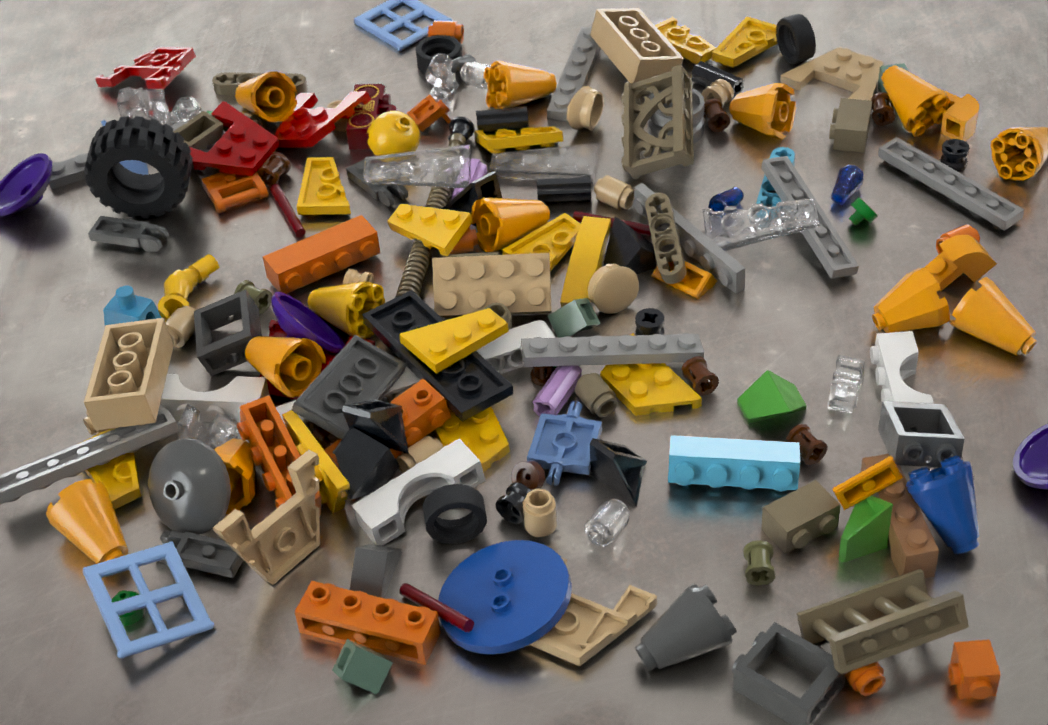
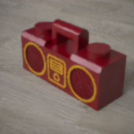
[346,84,397,150]

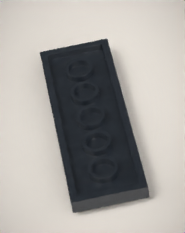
[362,290,513,422]

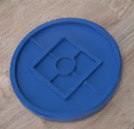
[438,540,572,654]

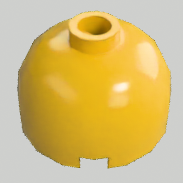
[367,111,420,164]

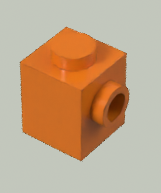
[948,639,1001,699]

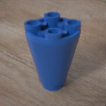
[906,455,979,554]

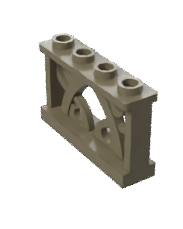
[621,65,694,180]

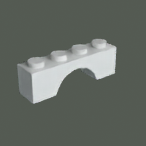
[870,331,934,428]
[159,374,270,423]
[351,438,486,546]

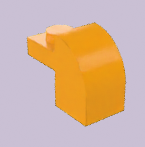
[939,88,979,141]
[925,235,997,291]

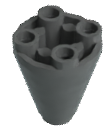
[635,583,737,671]

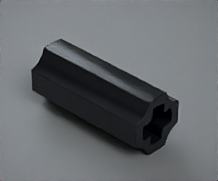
[691,61,744,99]
[476,106,529,133]
[537,177,592,203]

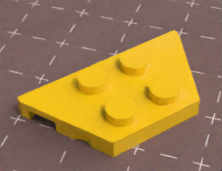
[600,333,702,416]
[434,407,510,473]
[282,410,350,513]

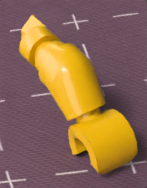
[158,254,220,322]

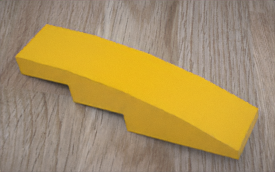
[560,216,611,307]

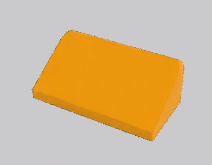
[651,261,717,299]
[832,456,903,510]

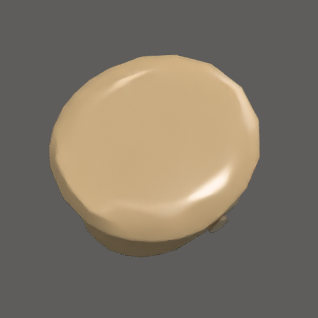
[567,86,604,131]
[588,264,639,314]

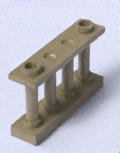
[797,569,969,674]

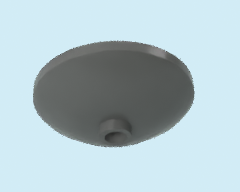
[148,439,231,534]

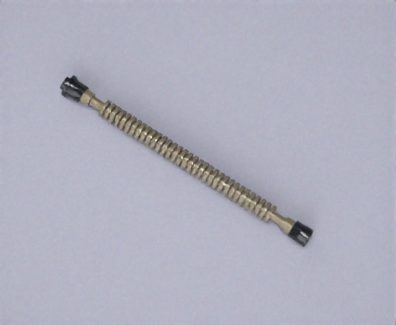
[395,116,475,298]

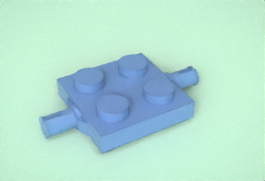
[527,401,602,486]

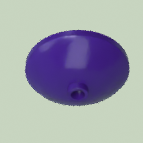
[0,153,53,216]
[271,292,345,354]
[1013,423,1048,489]

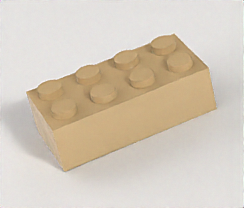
[590,8,684,84]
[432,253,552,318]
[84,318,174,430]

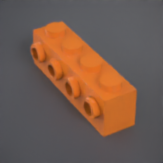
[263,215,380,294]
[325,378,451,472]
[237,395,322,515]
[295,581,441,665]

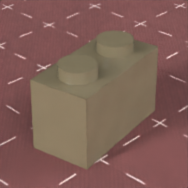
[829,98,872,153]
[173,111,223,166]
[761,480,841,554]

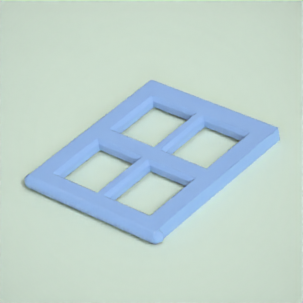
[354,0,452,51]
[83,541,215,659]

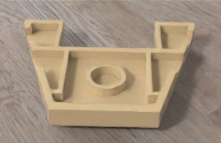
[780,47,883,101]
[213,450,320,585]
[530,557,657,666]

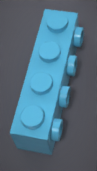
[668,435,800,492]

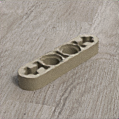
[212,72,307,96]
[645,193,686,284]

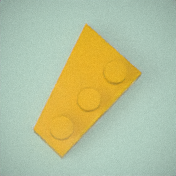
[655,17,716,64]
[712,17,777,67]
[474,126,563,153]
[78,429,142,510]

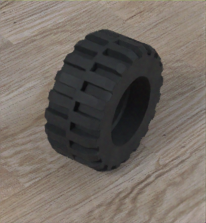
[84,115,193,218]

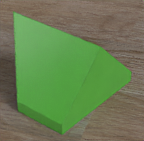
[737,370,807,424]
[838,496,893,562]

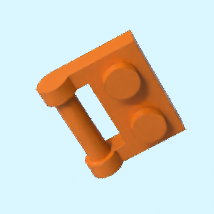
[201,172,269,214]

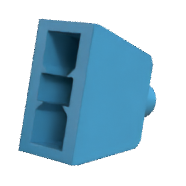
[103,285,161,326]

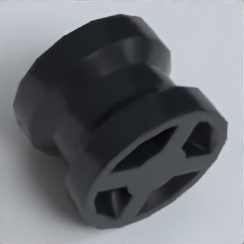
[940,139,970,172]
[635,308,664,336]
[495,482,531,524]

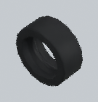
[776,13,816,64]
[415,35,462,74]
[423,484,487,544]

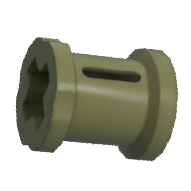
[234,280,272,314]
[743,540,775,586]

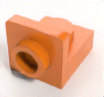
[407,94,451,132]

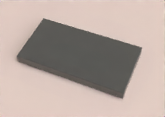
[292,335,407,440]

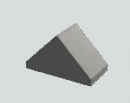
[350,544,402,598]

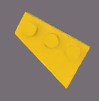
[296,157,351,216]
[387,204,473,257]
[502,213,581,272]
[399,308,509,374]

